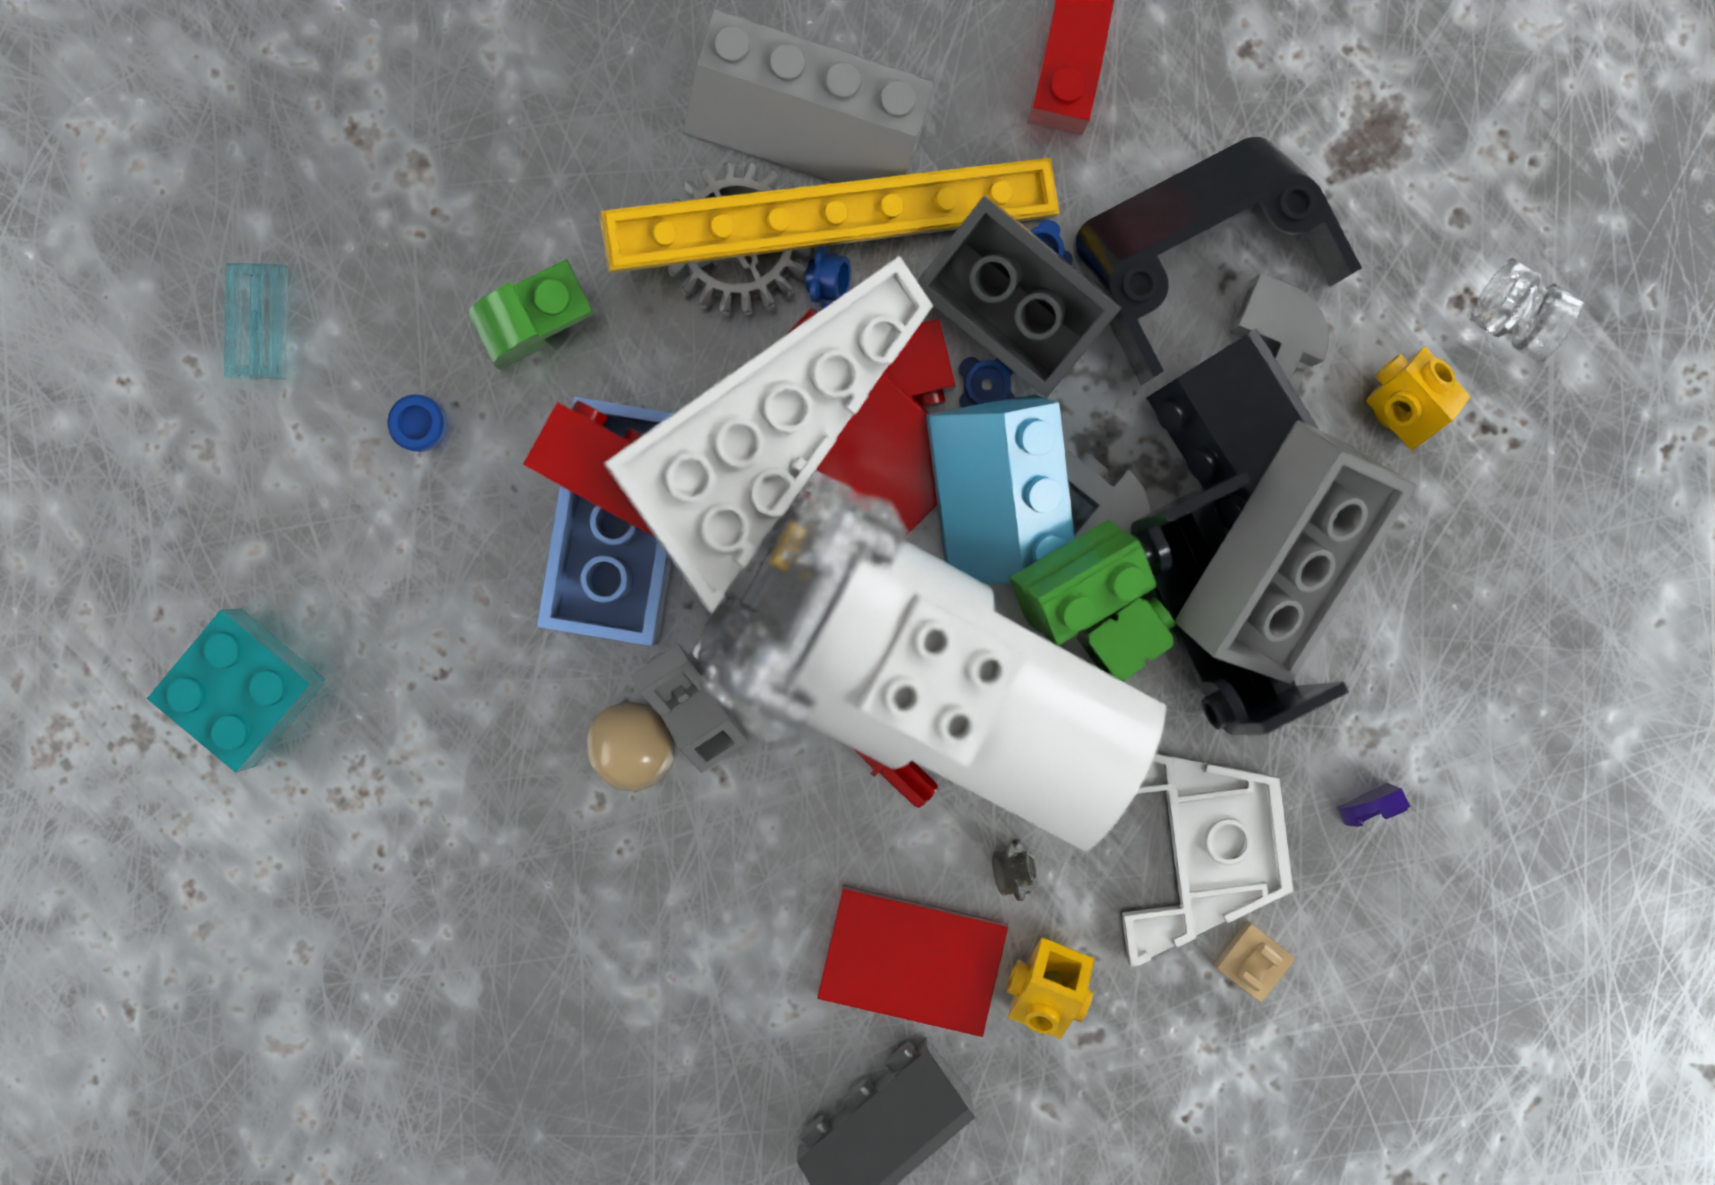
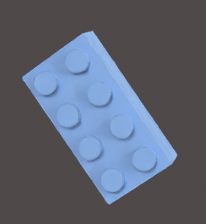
[537,397,674,646]

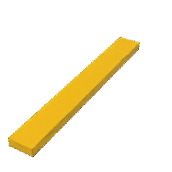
[599,157,1060,273]

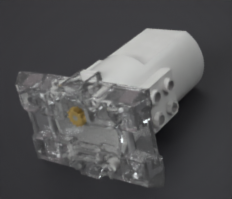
[690,472,1166,852]

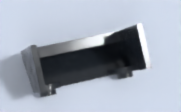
[1073,137,1362,385]
[1131,471,1349,735]

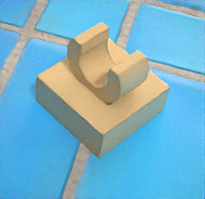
[1213,920,1296,1003]

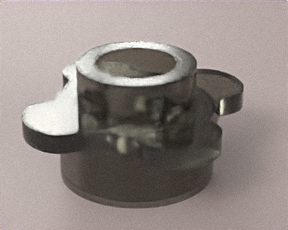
[992,839,1037,901]

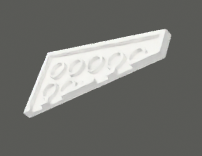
[603,256,933,613]

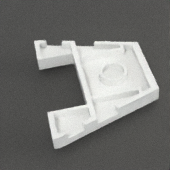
[1122,753,1294,967]

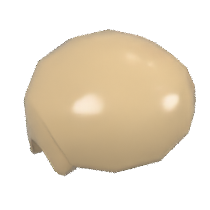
[587,701,674,792]

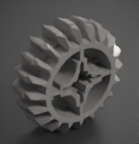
[668,161,815,317]

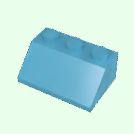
[926,394,1075,584]

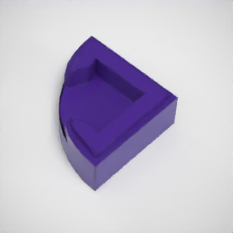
[1337,783,1411,827]

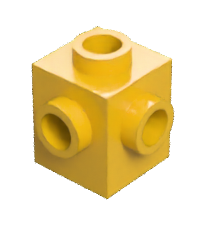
[1365,346,1471,451]
[1006,937,1095,1039]

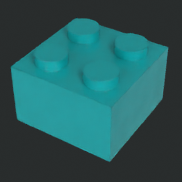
[147,609,327,773]

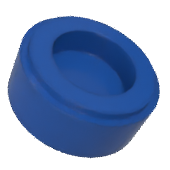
[387,394,448,452]

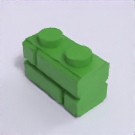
[1010,520,1156,646]
[1076,596,1176,682]

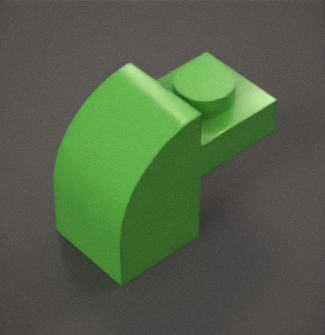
[468,259,595,369]

